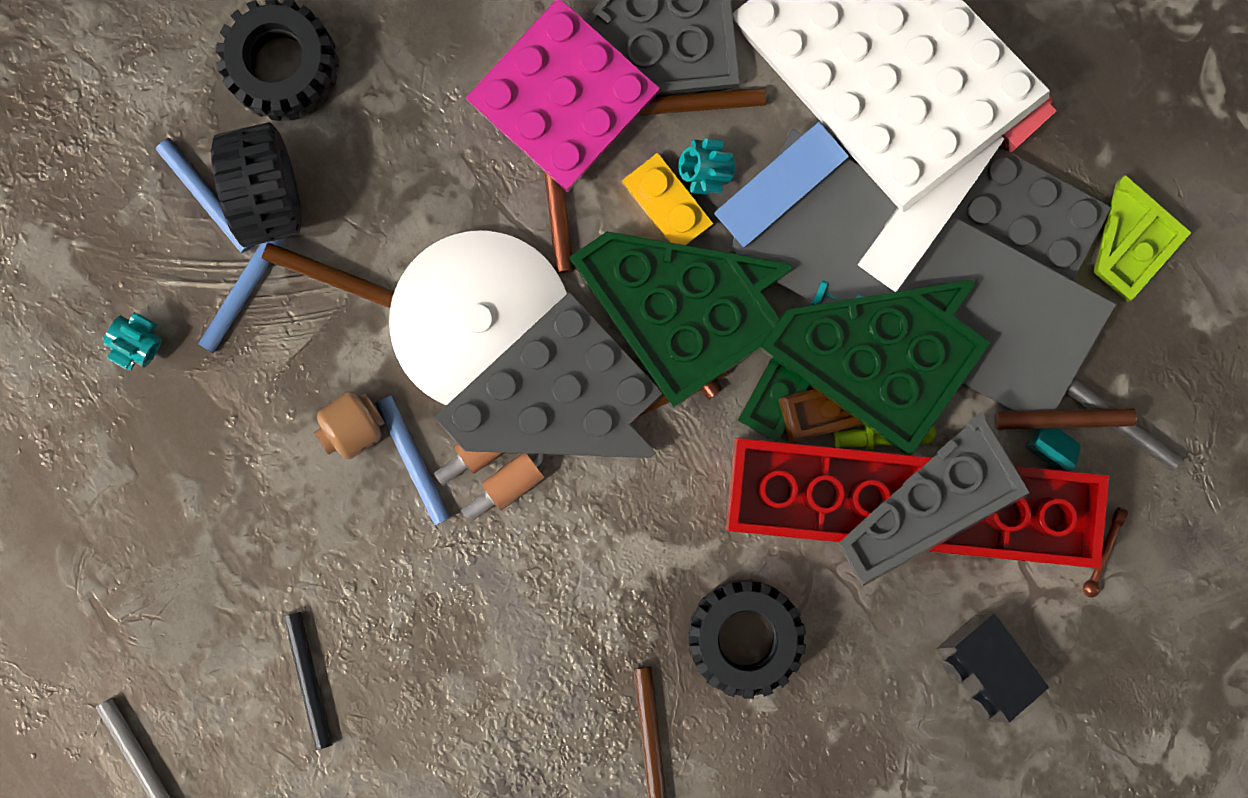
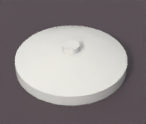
[389,231,567,405]

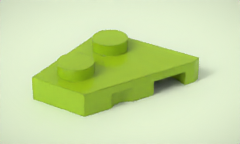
[1093,175,1191,302]

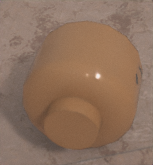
[314,392,385,460]

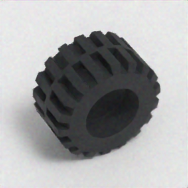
[216,0,339,121]
[211,122,302,247]
[688,579,806,699]

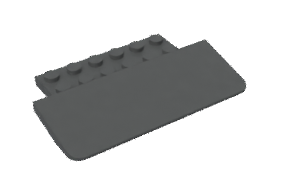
[732,129,1116,411]

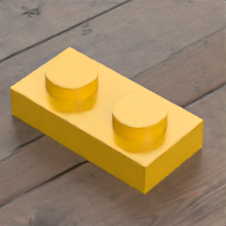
[622,153,713,245]

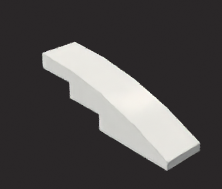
[858,136,1005,292]

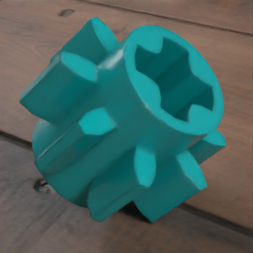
[678,138,735,195]
[103,312,162,371]

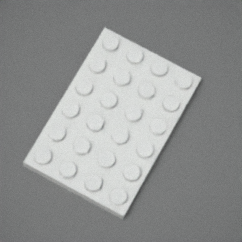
[732,0,1050,213]

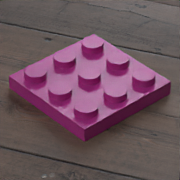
[466,0,660,192]

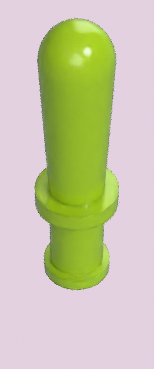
[834,426,936,451]

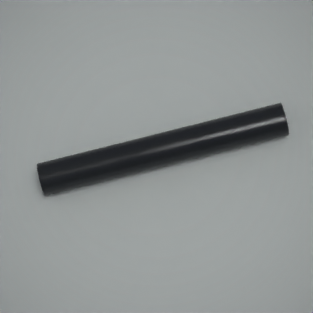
[283,612,333,750]

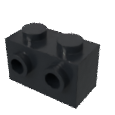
[936,613,1049,722]

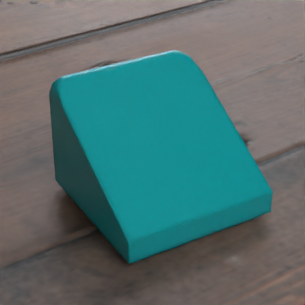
[1026,428,1081,472]

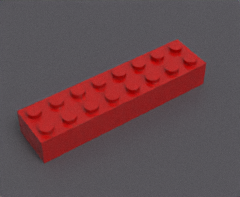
[725,438,1109,569]

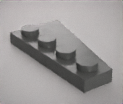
[839,412,1030,586]

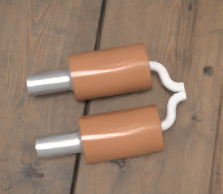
[434,444,545,522]

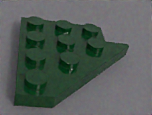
[569,231,792,408]
[759,280,990,456]

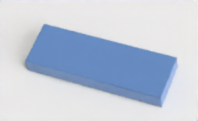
[714,122,849,248]

